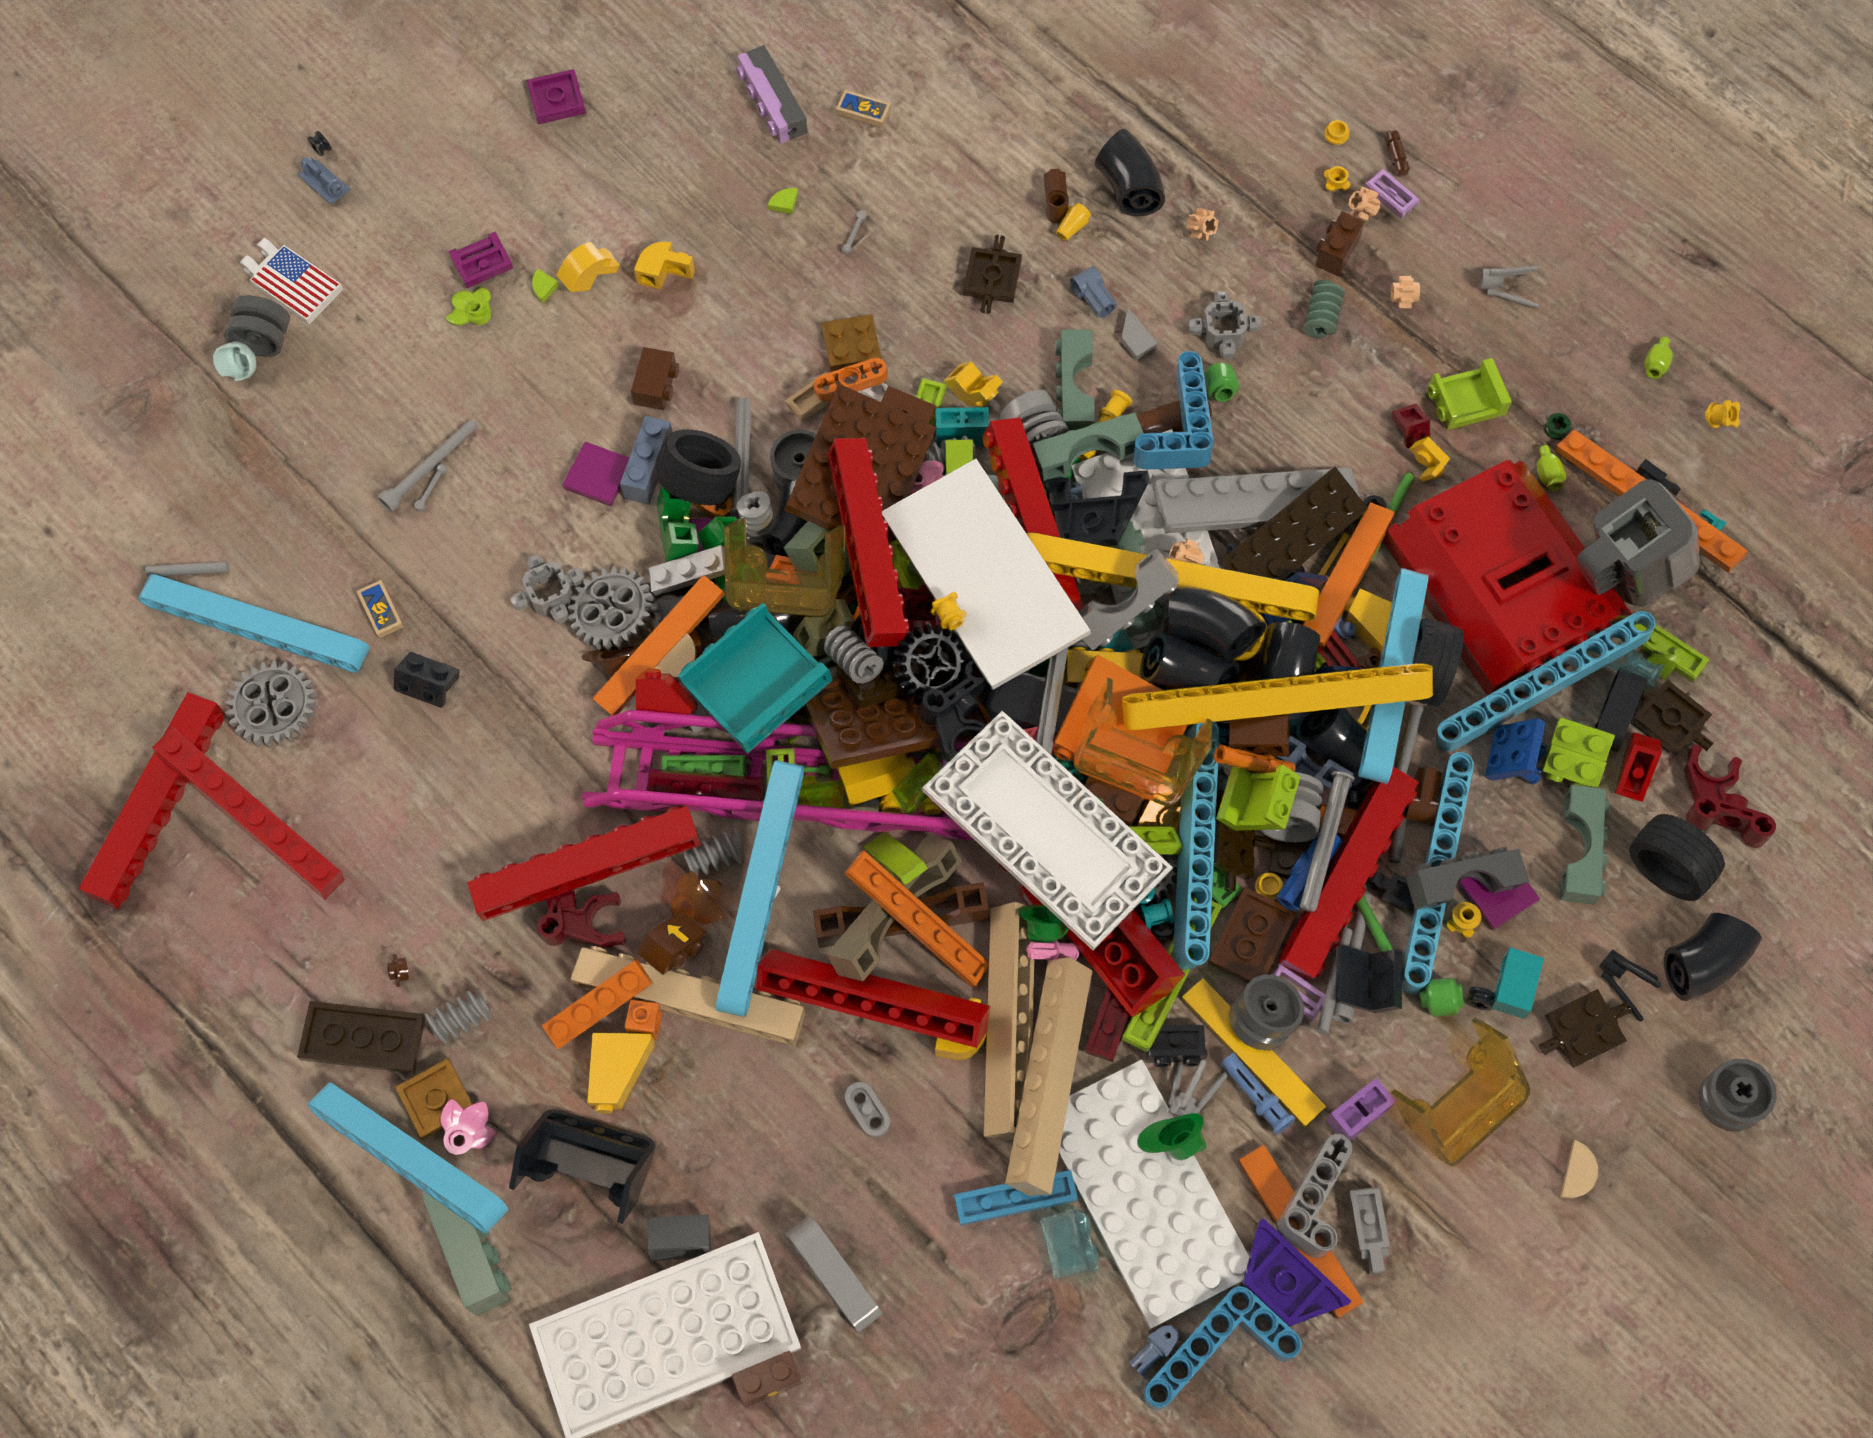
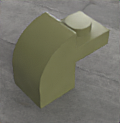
[793,599,854,656]

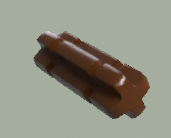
[1385,130,1410,177]

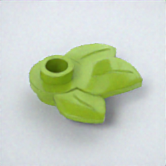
[445,287,491,326]

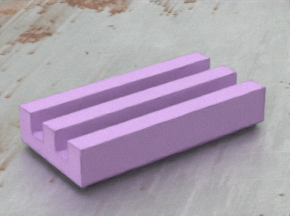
[1365,169,1420,219]
[1273,964,1325,1022]

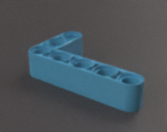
[1133,351,1214,470]
[1143,1286,1302,1410]

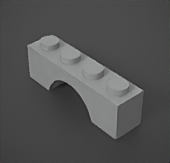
[1078,548,1179,650]

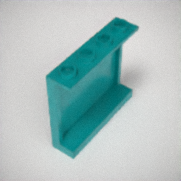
[678,603,833,754]

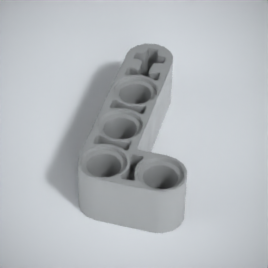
[1277,1134,1352,1258]
[785,1216,883,1333]

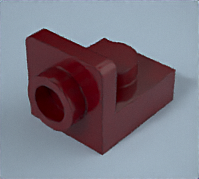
[1392,404,1431,448]

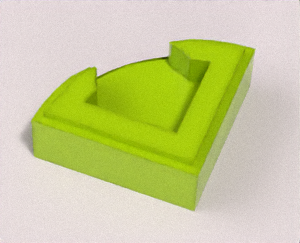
[768,188,798,214]
[532,269,559,303]
[1643,653,1682,680]

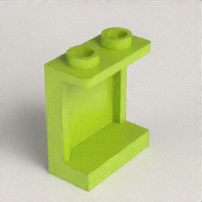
[1428,358,1512,430]
[1216,765,1301,831]

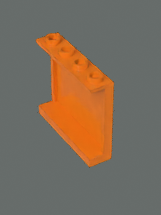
[1052,654,1187,801]

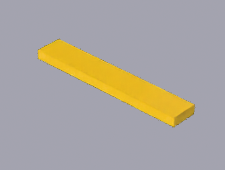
[1181,978,1326,1128]

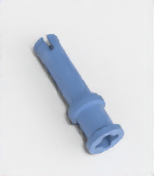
[1220,1053,1296,1135]

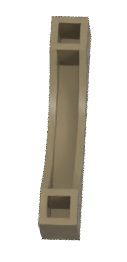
[826,836,962,981]

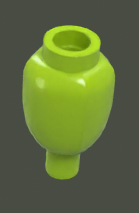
[1644,337,1673,379]
[1537,445,1566,491]

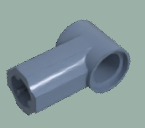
[1070,266,1117,318]

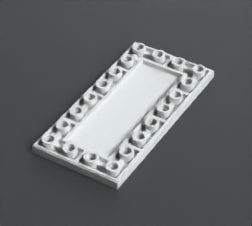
[882,459,1091,690]
[922,711,1173,950]

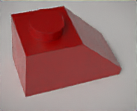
[636,669,697,714]
[1615,732,1662,802]

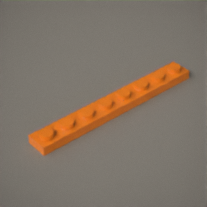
[1556,429,1748,573]

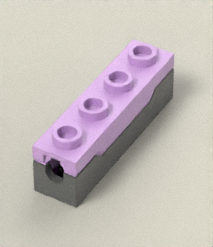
[736,45,808,144]

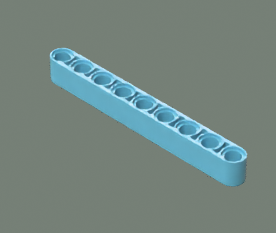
[1358,568,1429,784]
[138,574,370,673]
[1436,611,1655,752]
[1173,722,1220,970]
[1402,752,1474,995]
[716,760,804,1017]
[307,1082,509,1234]

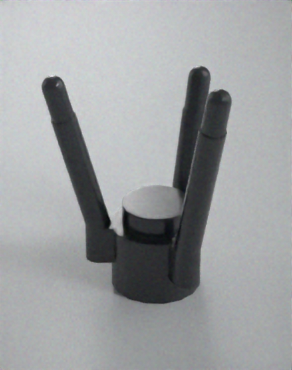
[1599,949,1661,1022]

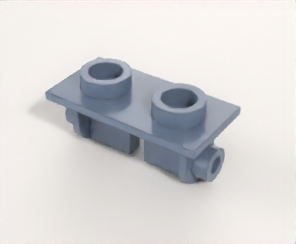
[298,157,350,205]

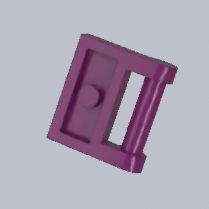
[448,232,514,288]

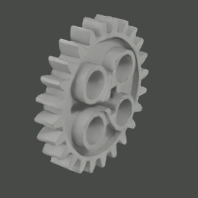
[568,566,655,651]
[225,661,318,748]

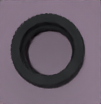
[656,429,741,506]
[1412,618,1464,707]
[1629,814,1725,901]

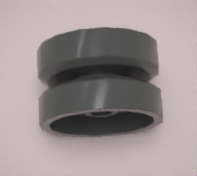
[224,295,290,357]
[770,429,817,490]
[1229,974,1305,1051]
[1698,1059,1777,1132]

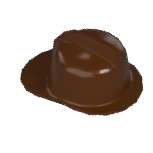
[581,645,640,678]

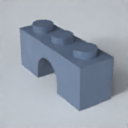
[620,416,673,505]
[1274,736,1354,805]

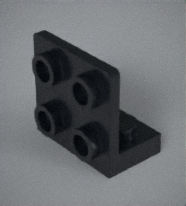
[1335,945,1402,1013]

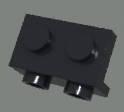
[393,652,460,708]
[1146,1025,1208,1067]

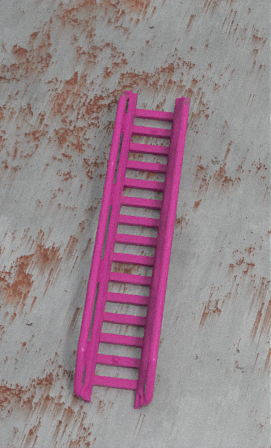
[582,710,974,840]

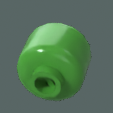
[1204,363,1239,402]
[1420,978,1464,1017]

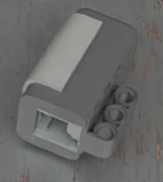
[1577,479,1700,606]

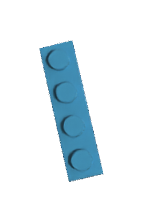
[954,1170,1078,1226]

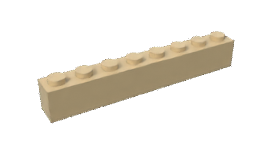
[984,902,1035,1142]
[571,946,805,1047]
[1005,957,1092,1196]

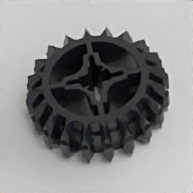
[892,624,968,699]

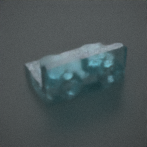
[1040,1209,1099,1280]

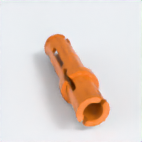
[1214,745,1295,773]

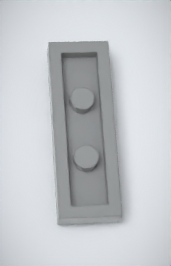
[649,545,729,596]

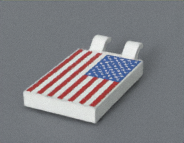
[240,238,343,325]

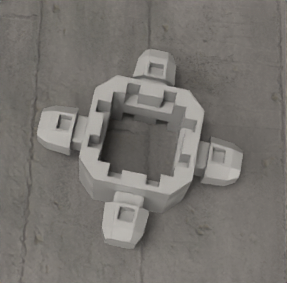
[1188,291,1262,359]
[510,555,585,623]

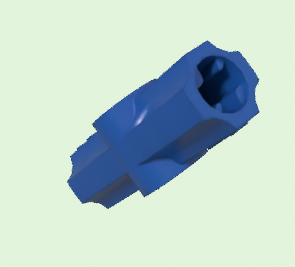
[1276,832,1343,912]

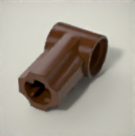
[1044,169,1069,223]
[1405,766,1442,826]

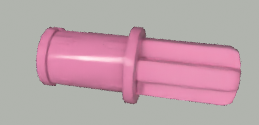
[1026,940,1079,961]

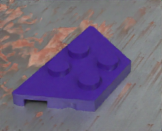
[1242,1218,1351,1327]

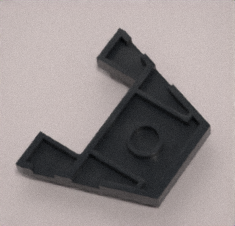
[1045,470,1150,546]

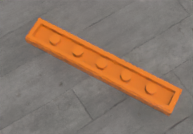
[1303,502,1395,647]
[593,575,725,716]
[844,851,989,987]
[1238,1145,1364,1319]

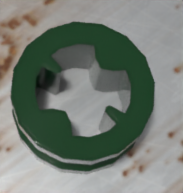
[1544,413,1571,440]

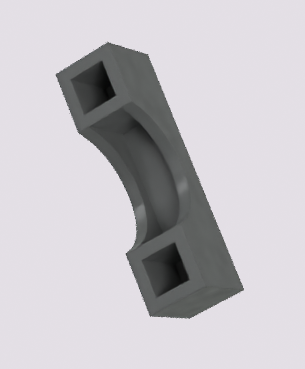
[1405,847,1530,911]

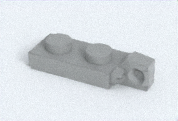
[1348,1187,1390,1275]

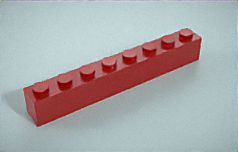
[983,417,1083,611]
[828,438,909,647]
[78,692,225,909]
[152,727,345,900]
[1277,766,1419,980]
[467,806,701,921]
[756,949,991,1048]

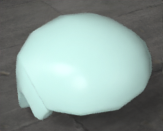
[213,341,257,381]

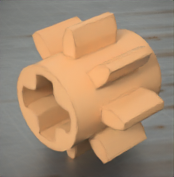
[1349,187,1381,221]
[1186,208,1219,241]
[1390,276,1420,309]
[1169,538,1203,565]

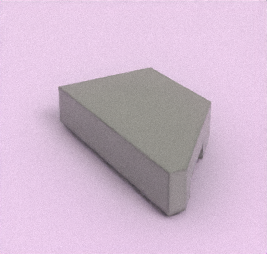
[1121,309,1158,360]

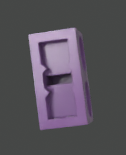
[1326,1078,1396,1141]

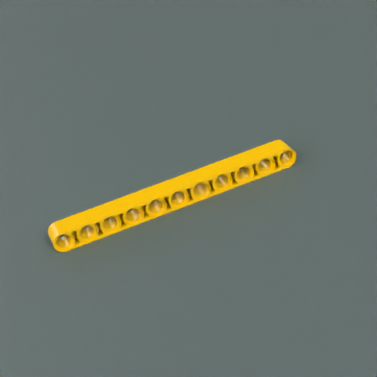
[1026,533,1319,621]
[1122,663,1433,730]

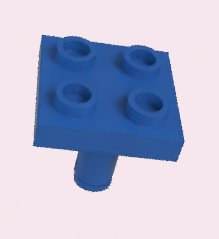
[1485,718,1547,784]

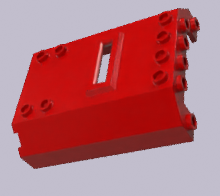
[1383,460,1632,696]

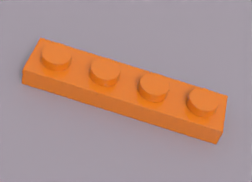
[541,959,653,1049]

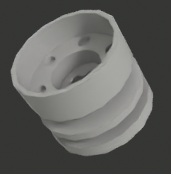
[1000,390,1069,459]
[1261,772,1324,843]

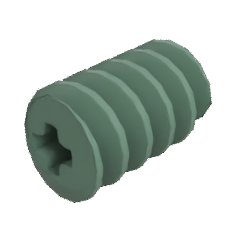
[1303,280,1345,338]

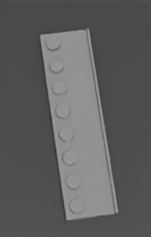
[1152,468,1365,534]

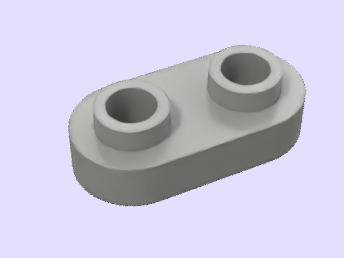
[845,1082,890,1138]

